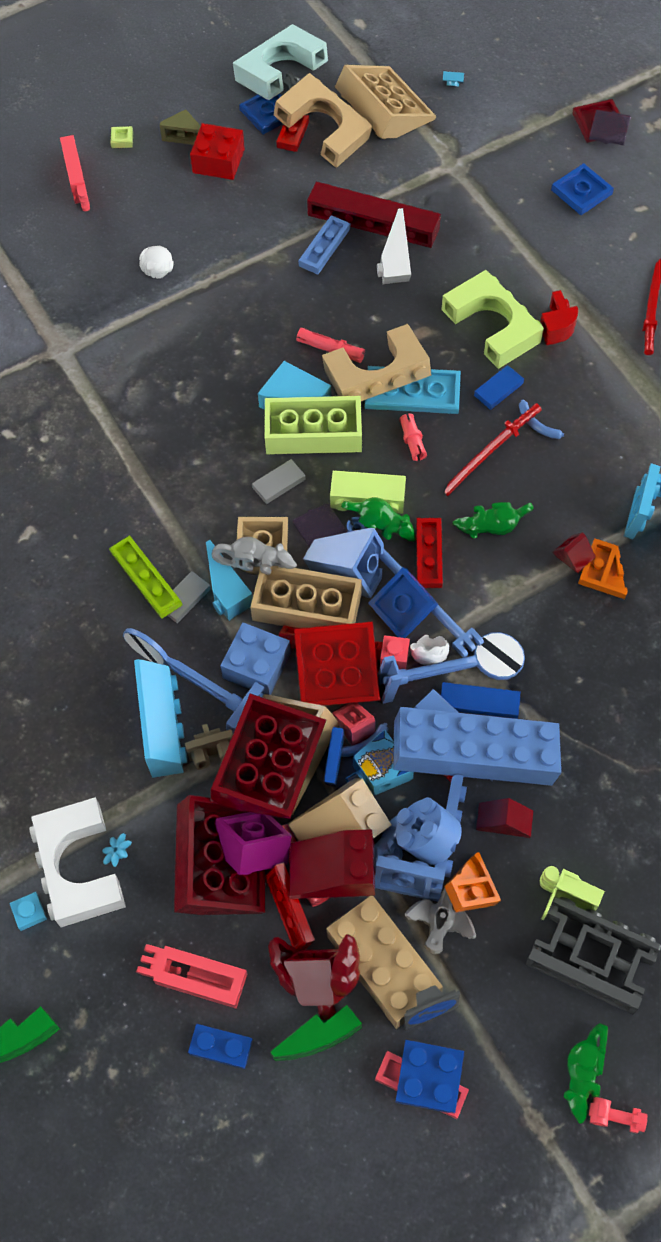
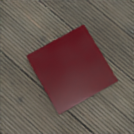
[572,99,628,143]

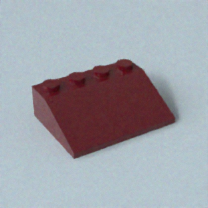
[211,693,326,819]
[174,795,265,915]

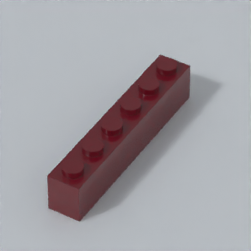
[307,181,441,248]

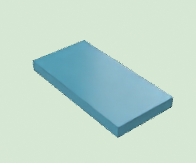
[365,366,461,414]

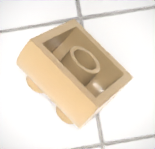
[237,517,288,575]

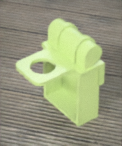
[540,866,605,920]

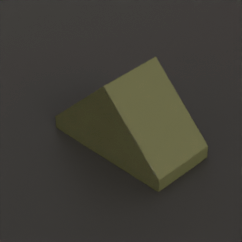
[160,109,201,145]

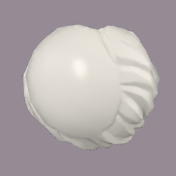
[139,245,174,279]
[410,635,449,665]

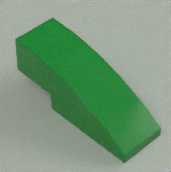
[270,1005,362,1061]
[0,1006,60,1063]

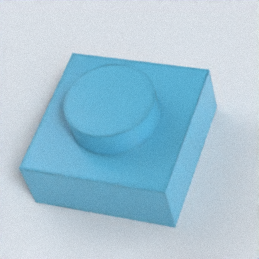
[443,71,464,86]
[10,892,47,931]

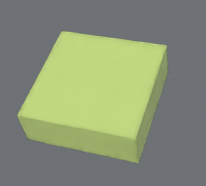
[111,126,133,148]

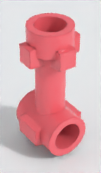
[588,1097,647,1133]

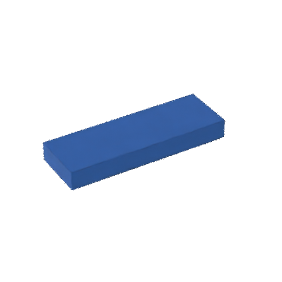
[441,682,521,719]

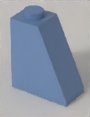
[303,528,384,598]

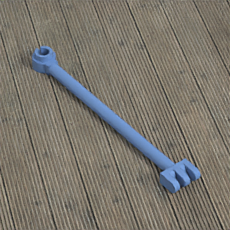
[347,517,484,658]

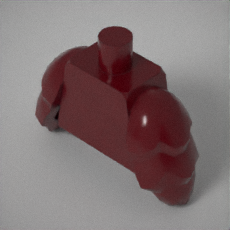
[268,934,360,1020]

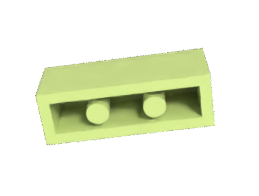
[330,471,406,514]

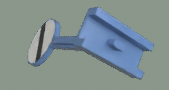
[123,628,264,733]
[378,632,525,704]

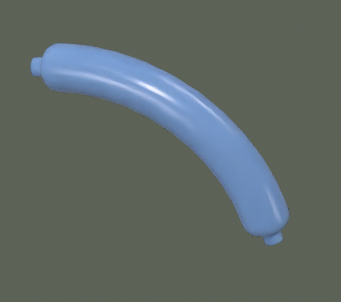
[519,400,564,439]
[328,723,388,757]

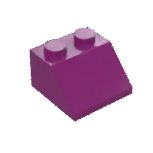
[215,812,292,875]

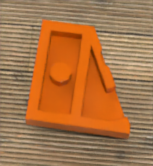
[578,538,628,599]
[444,853,501,912]

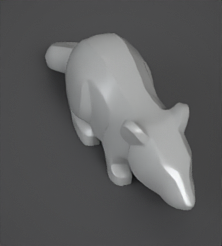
[212,537,297,575]

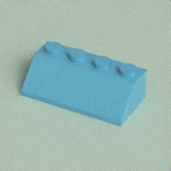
[134,659,187,778]

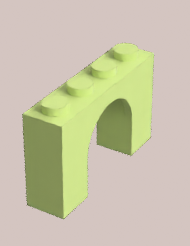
[442,270,544,369]

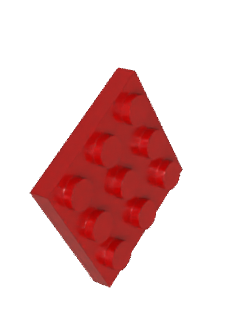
[294,622,380,706]

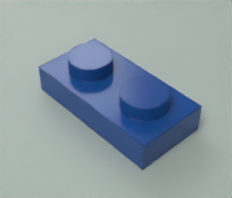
[188,1024,253,1069]

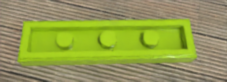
[109,535,183,619]

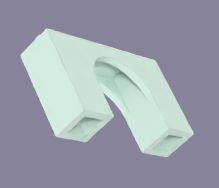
[233,24,328,100]

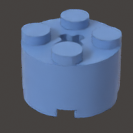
[396,797,461,865]

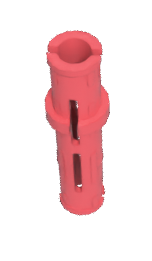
[296,327,365,363]

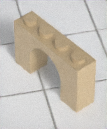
[274,73,373,168]
[322,324,431,401]

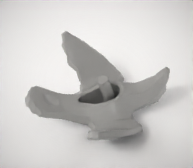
[405,888,476,954]

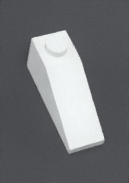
[377,208,411,284]

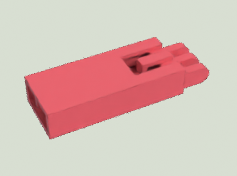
[60,135,90,211]
[136,944,248,1009]

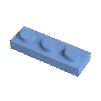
[298,215,350,274]

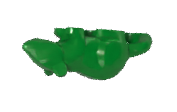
[341,497,416,541]
[452,502,534,539]
[564,1023,608,1124]

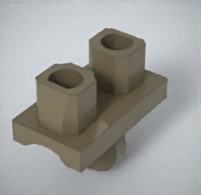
[185,724,233,770]

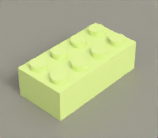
[265,396,362,454]

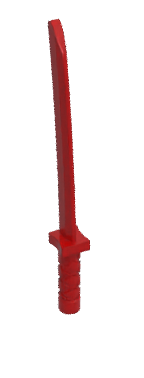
[642,259,661,355]
[445,403,542,496]

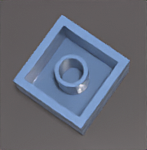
[220,622,291,695]

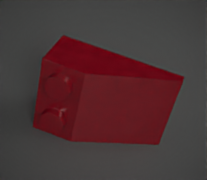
[290,829,375,899]

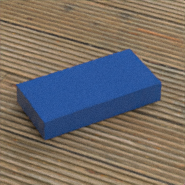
[474,365,524,410]

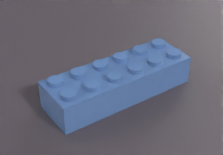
[393,707,561,786]

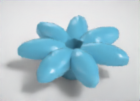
[102,833,132,867]

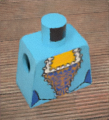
[345,730,414,795]

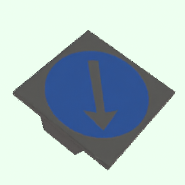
[404,985,460,1031]

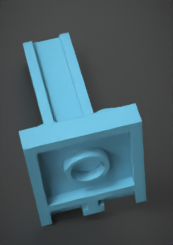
[624,463,661,539]

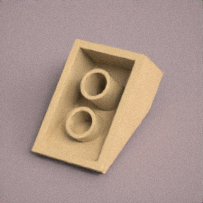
[288,778,392,841]

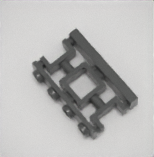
[525,897,661,1015]

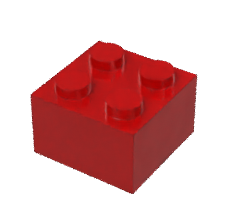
[190,123,245,180]

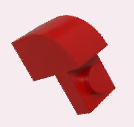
[540,290,578,346]

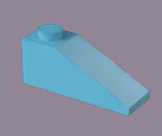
[206,540,253,621]

